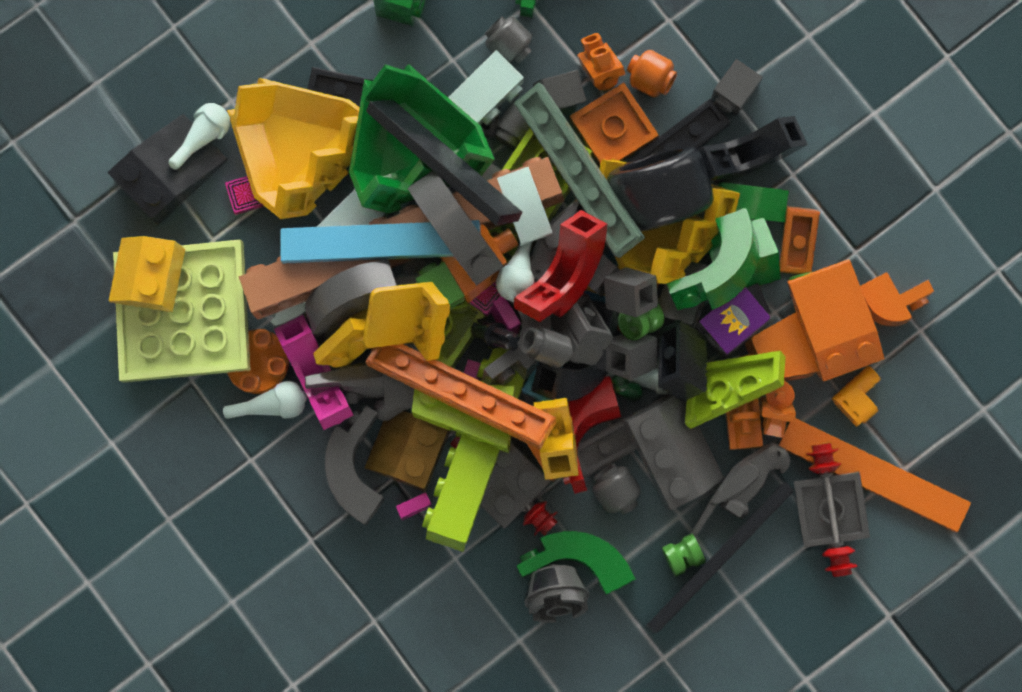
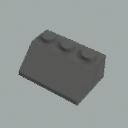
[622,395,724,511]

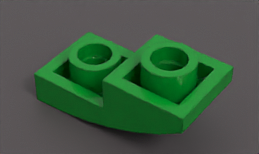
[719,182,789,223]

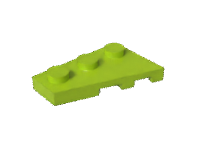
[685,351,786,429]
[412,385,516,453]

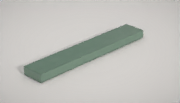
[514,83,645,258]

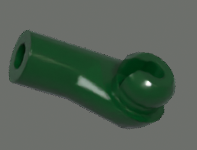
[611,375,642,403]

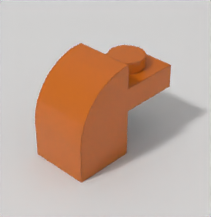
[860,272,934,326]

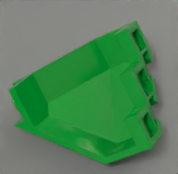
[349,64,495,214]

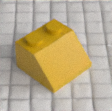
[108,236,185,313]

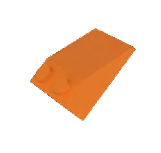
[787,259,885,382]

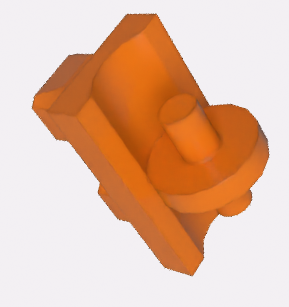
[577,33,626,91]
[759,381,796,438]
[726,398,763,450]

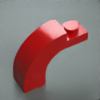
[514,210,607,322]
[563,376,621,494]

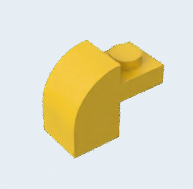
[534,398,578,480]

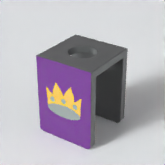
[696,287,770,360]

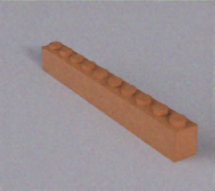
[239,157,564,320]

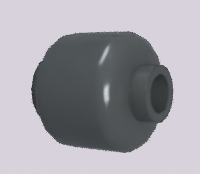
[485,16,532,64]
[592,464,641,515]

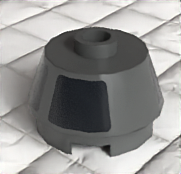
[524,564,590,623]

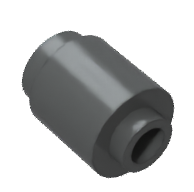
[494,101,530,150]
[521,327,573,368]

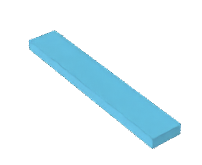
[281,220,481,264]

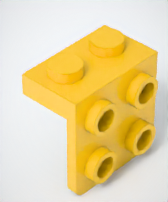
[363,282,450,361]
[313,309,368,368]

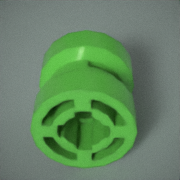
[618,304,664,341]
[662,533,706,577]

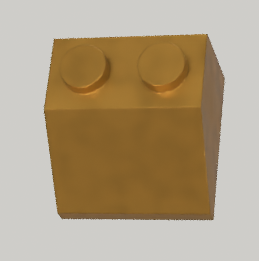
[365,411,450,492]

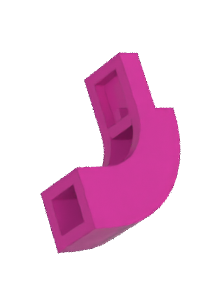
[274,315,353,430]

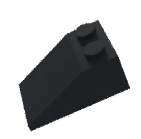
[107,114,228,226]

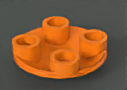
[227,329,289,394]

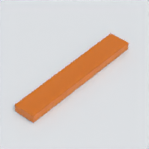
[366,344,557,450]
[778,418,971,533]

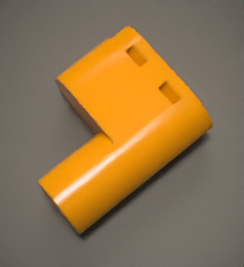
[832,366,881,427]

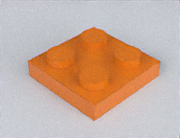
[569,82,659,165]

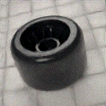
[607,146,714,232]

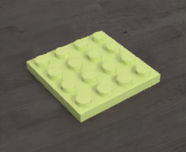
[113,240,251,383]

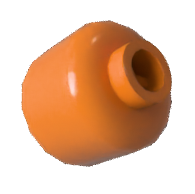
[627,50,677,98]

